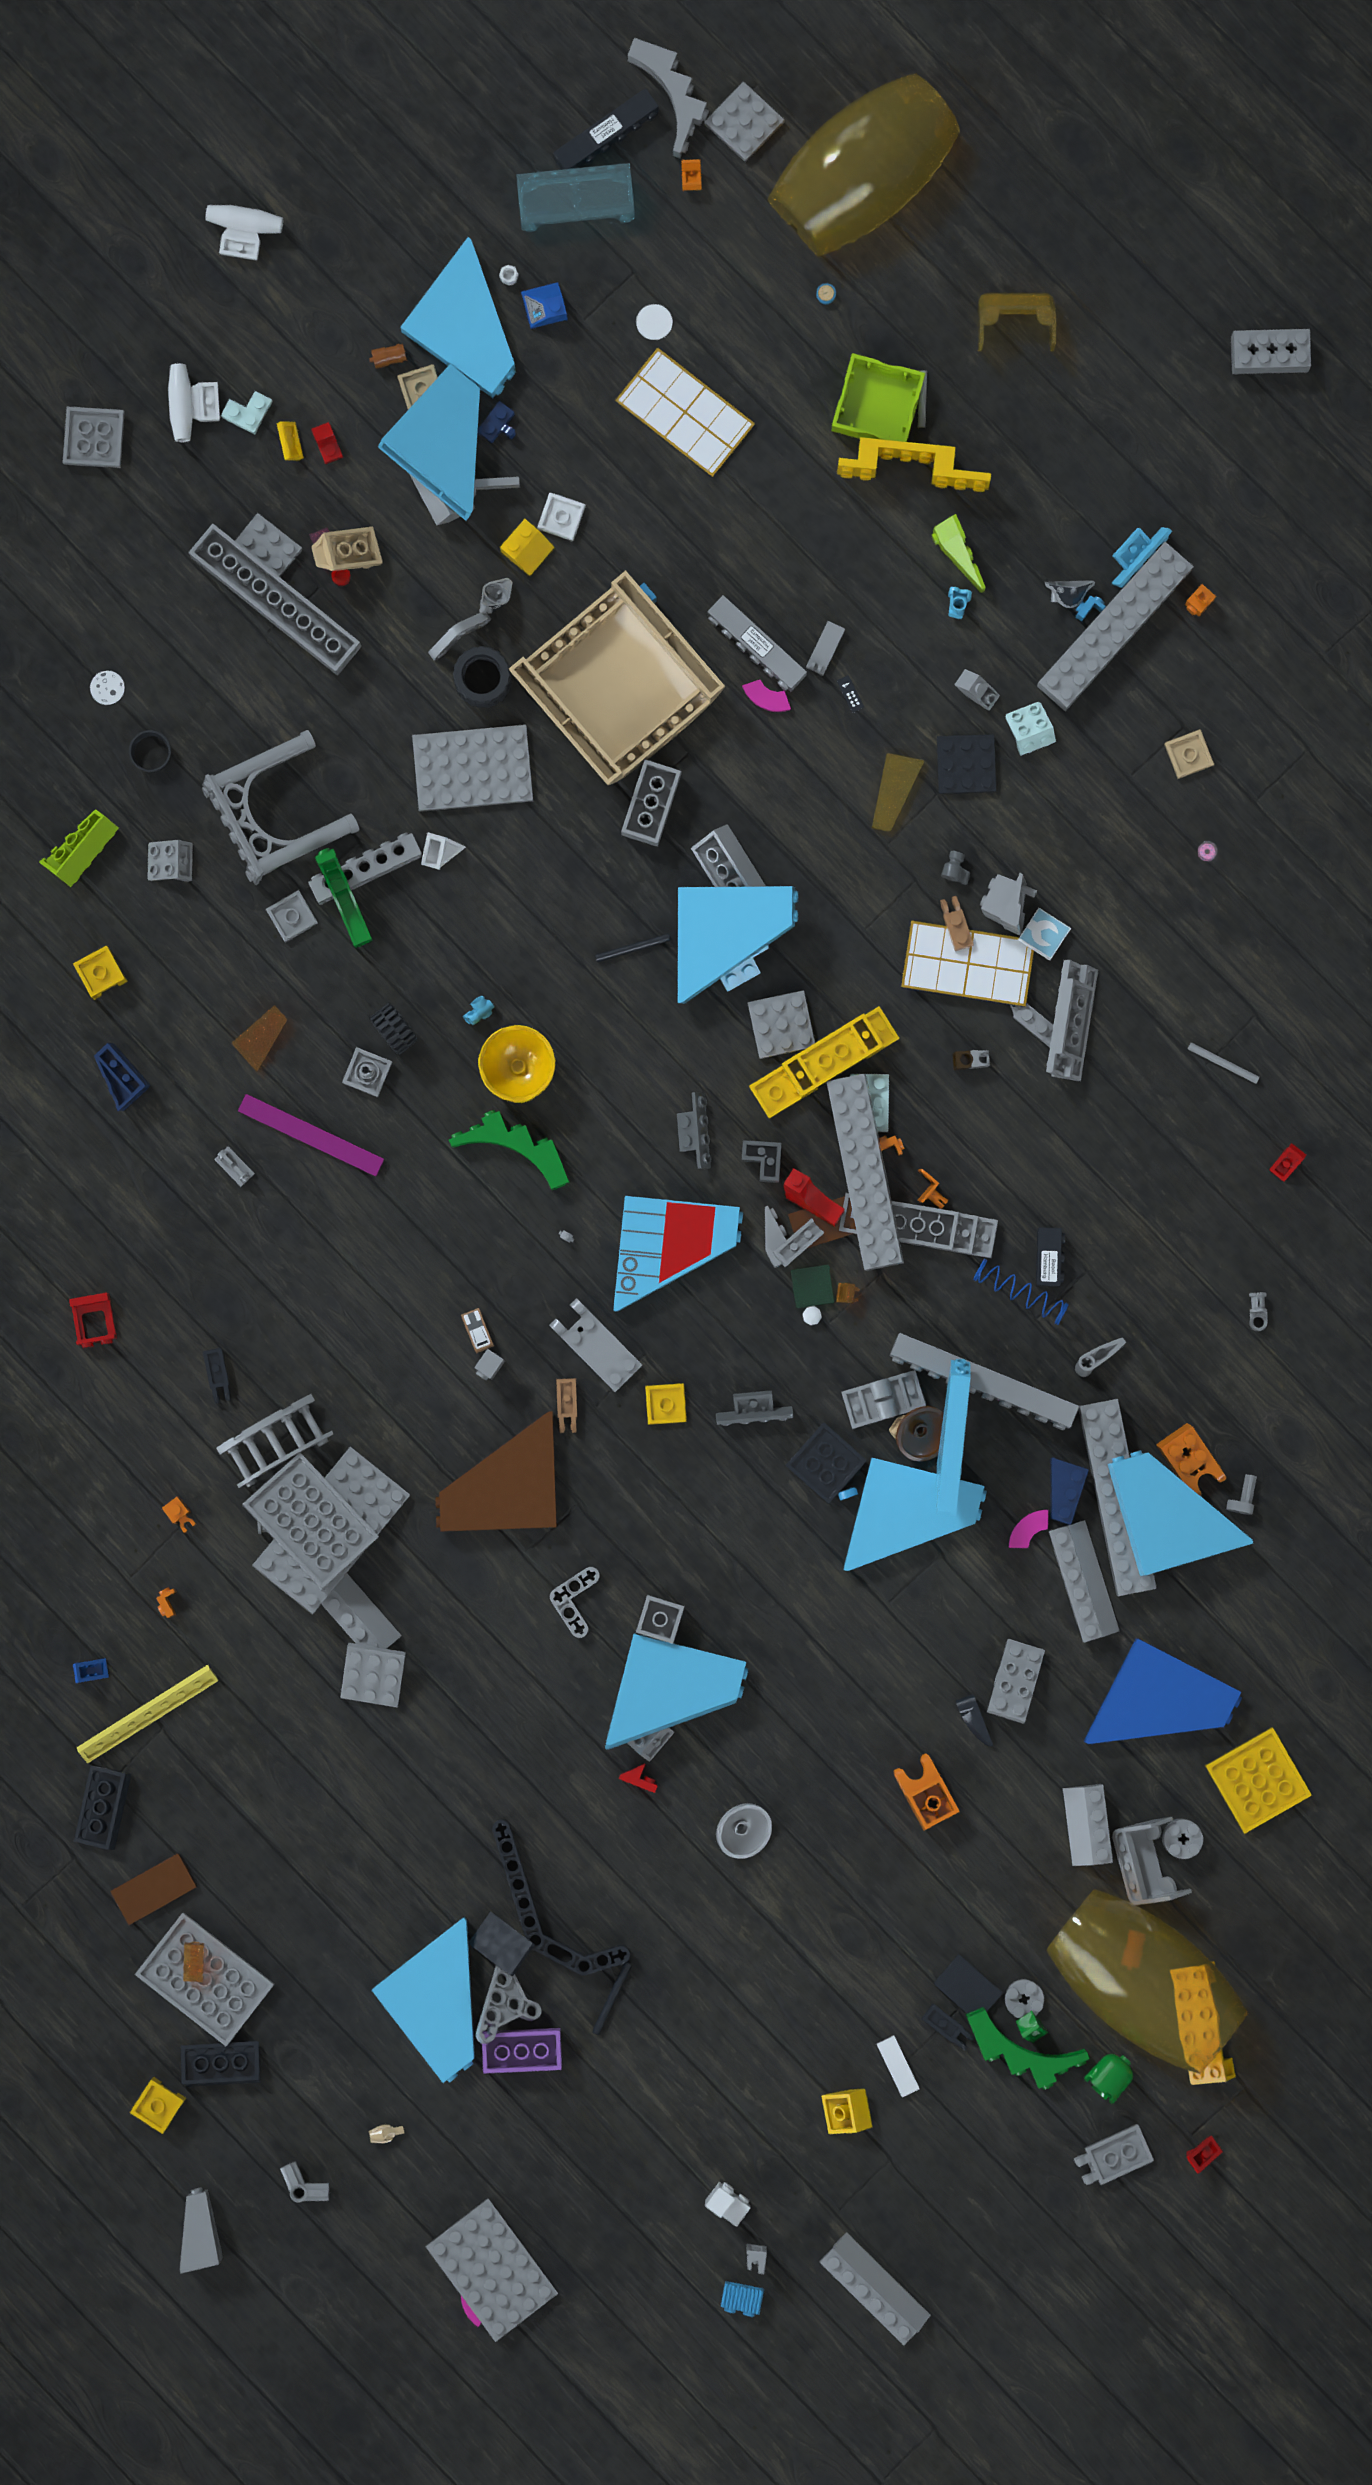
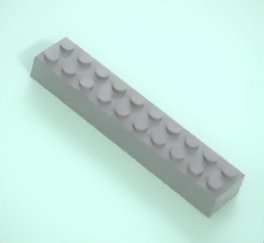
[189,524,362,676]
[1037,542,1193,711]
[827,1074,904,1271]
[889,1333,1079,1430]
[1078,1399,1157,1596]

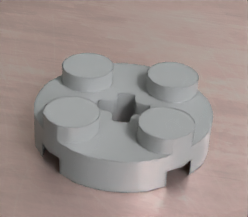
[1005,1979,1044,2018]

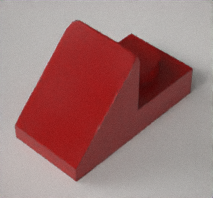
[311,422,343,464]
[1269,1143,1306,1181]
[619,1763,658,1793]
[1186,2136,1222,2174]

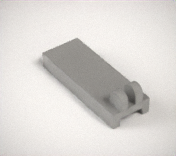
[474,477,520,497]
[806,621,845,676]
[772,1218,824,1267]

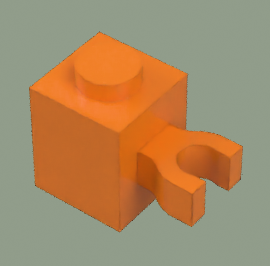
[1185,584,1216,617]
[162,1496,196,1533]

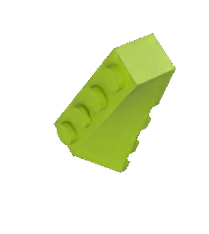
[39,809,119,887]

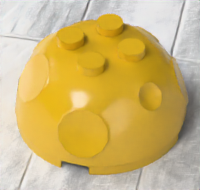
[478,1025,555,1103]

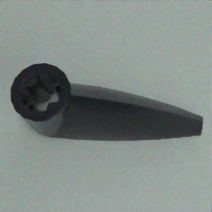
[955,1694,993,1747]

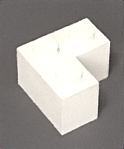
[705,2182,750,2227]

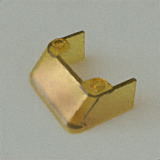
[978,293,1056,351]

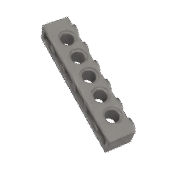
[308,833,423,905]

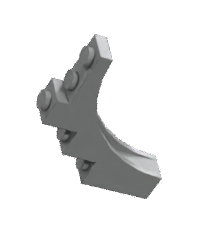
[628,38,709,158]

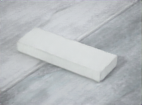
[877,2035,919,2097]

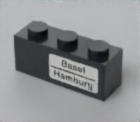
[1036,1228,1065,1287]

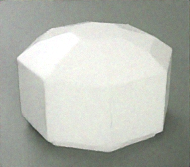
[499,265,518,286]
[803,1306,822,1325]

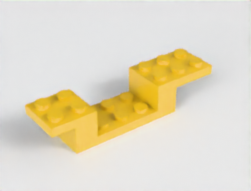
[837,437,991,492]
[749,1006,899,1119]

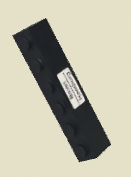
[553,88,659,176]

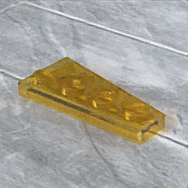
[872,753,924,832]

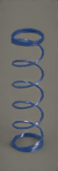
[973,1259,1069,1325]

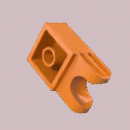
[1156,1423,1226,1496]
[894,1753,960,1831]

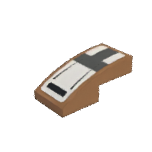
[461,1308,494,1353]

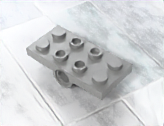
[841,1370,926,1429]
[987,1639,1045,1724]

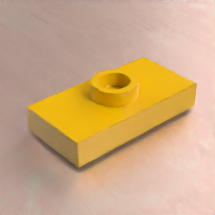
[277,422,303,460]

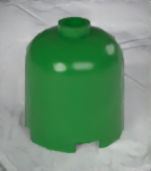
[1084,2054,1134,2104]

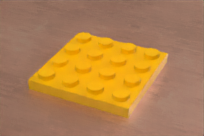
[1205,1727,1311,1834]

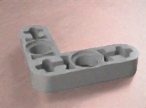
[428,613,491,661]
[550,1567,599,1638]

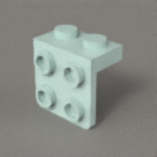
[1005,702,1056,755]

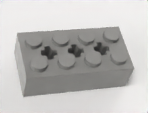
[1231,329,1311,374]
[621,760,681,847]

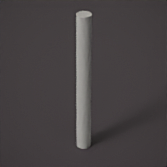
[1188,1043,1259,1083]

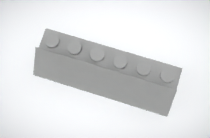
[1046,960,1098,1081]
[1049,1520,1119,1643]
[322,1573,402,1649]
[820,2232,930,2345]

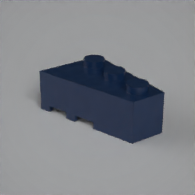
[94,1043,151,1111]
[1050,1458,1088,1525]

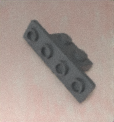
[677,1092,711,1169]
[716,1391,793,1426]

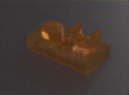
[183,1942,204,1982]

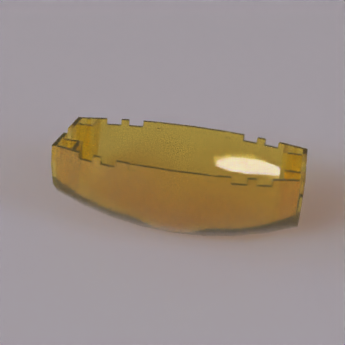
[768,74,959,257]
[1047,1889,1248,2074]

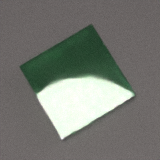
[791,1265,834,1308]

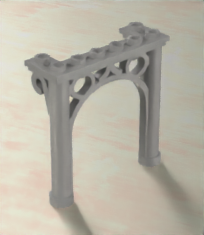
[202,730,359,885]

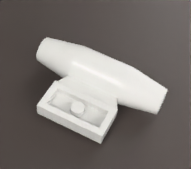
[206,205,283,261]
[168,364,220,442]

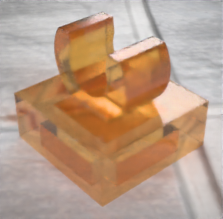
[836,1283,860,1303]

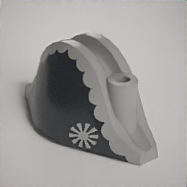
[479,578,512,614]
[1045,581,1095,608]

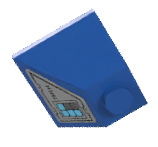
[521,283,567,329]

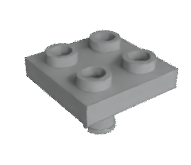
[342,1047,392,1097]

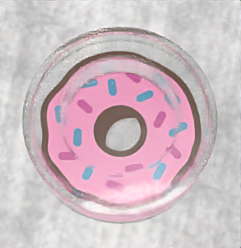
[1198,841,1217,861]

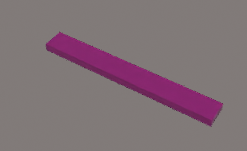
[238,1094,384,1176]

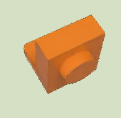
[682,160,701,190]
[879,1136,904,1156]
[156,1587,177,1618]

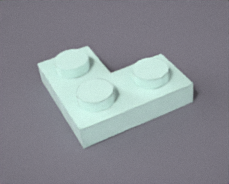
[221,391,272,434]

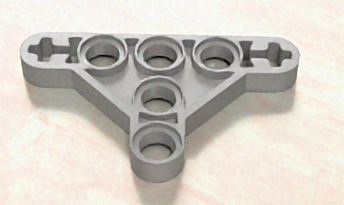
[476,1965,541,2044]

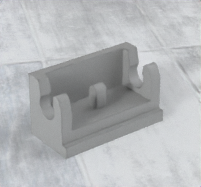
[746,2244,767,2274]

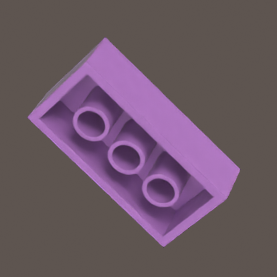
[482,2028,562,2073]

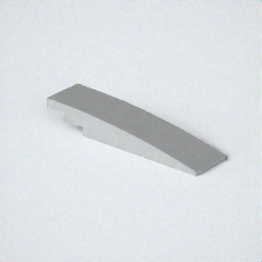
[839,1193,998,1258]

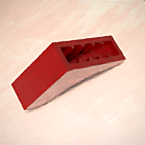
[784,1169,845,1227]

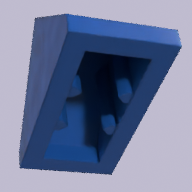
[73,1658,109,1683]

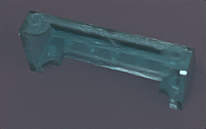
[516,163,635,232]

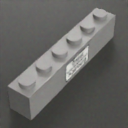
[707,596,807,692]

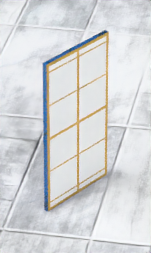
[615,348,755,478]
[901,921,1034,1007]

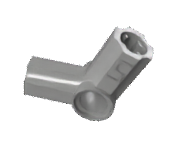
[280,2162,329,2202]

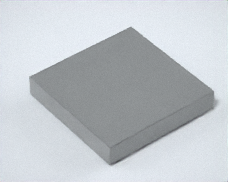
[266,890,318,943]

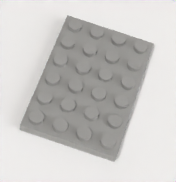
[412,725,533,812]
[243,1453,379,1590]
[135,1912,274,2046]
[426,2199,558,2342]

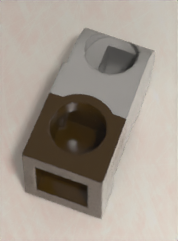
[952,1050,990,1071]

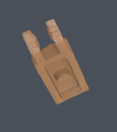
[940,896,974,951]
[556,1378,577,1433]

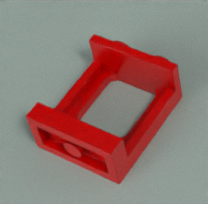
[69,1293,117,1348]

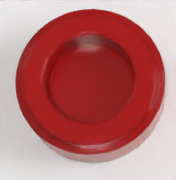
[331,569,351,586]

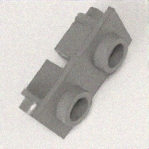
[214,1146,255,1187]

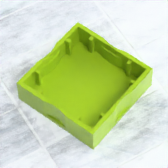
[832,353,925,442]

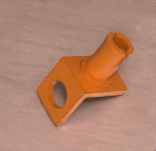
[918,1169,948,1209]

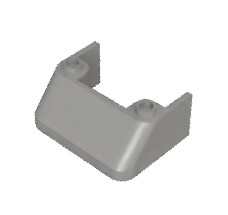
[1113,1817,1192,1905]

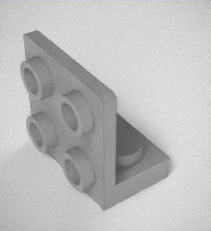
[148,840,193,881]
[627,1728,674,1762]

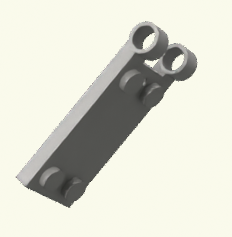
[550,1298,642,1392]

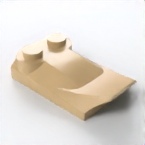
[311,527,383,571]

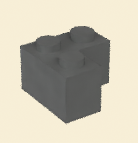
[742,1140,781,1183]

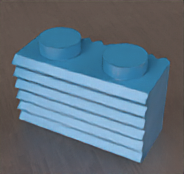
[721,2281,764,2317]

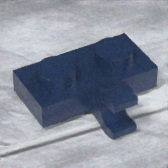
[477,401,516,443]

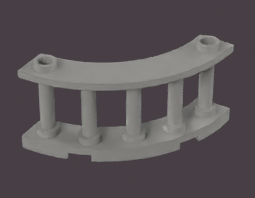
[217,1394,333,1488]

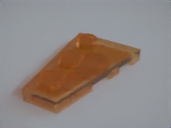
[232,1005,287,1072]

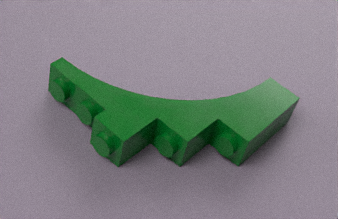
[315,848,373,948]
[449,1110,570,1190]
[966,2007,1089,2089]

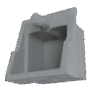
[980,873,1037,936]

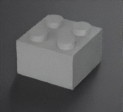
[636,1595,684,1644]

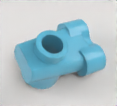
[948,587,972,619]
[463,996,494,1025]

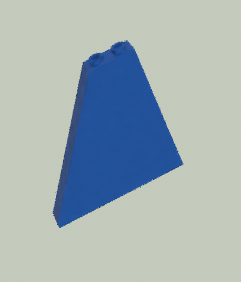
[1084,1638,1242,1744]

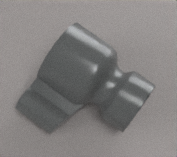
[941,851,970,885]

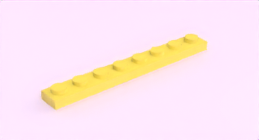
[77,1665,219,1763]

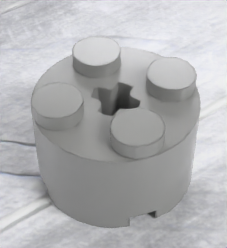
[1162,1818,1203,1859]

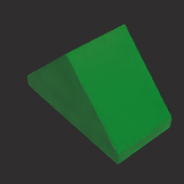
[1016,2011,1048,2043]

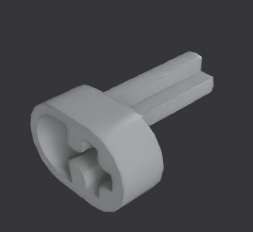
[1226,1474,1257,1515]

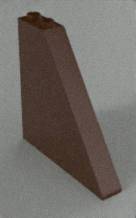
[436,1411,556,1531]

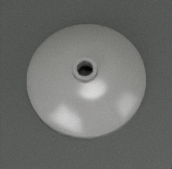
[716,1803,772,1859]

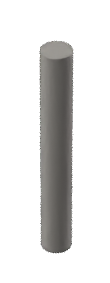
[918,370,927,428]

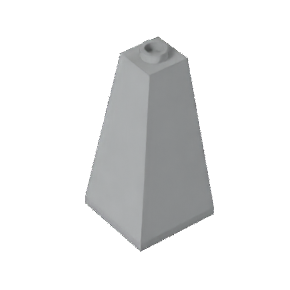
[180,2188,223,2273]

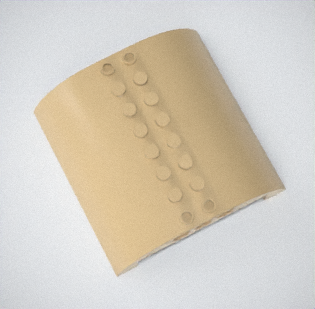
[509,571,725,785]

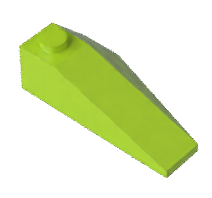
[932,514,986,593]

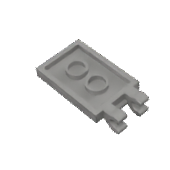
[1074,2124,1154,2185]

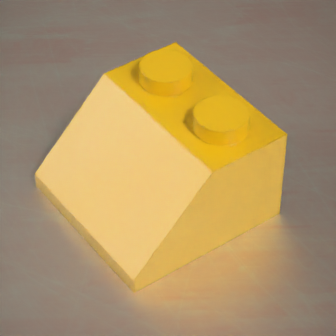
[500,519,554,576]
[822,2089,872,2134]

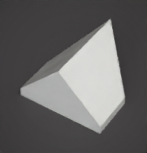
[421,833,466,869]

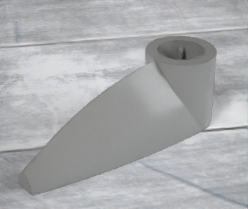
[1075,1338,1126,1377]

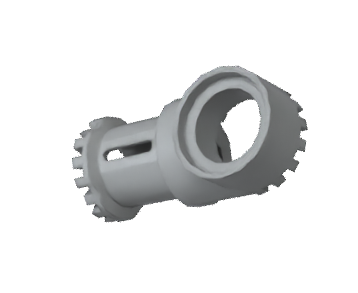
[1249,1292,1268,1331]

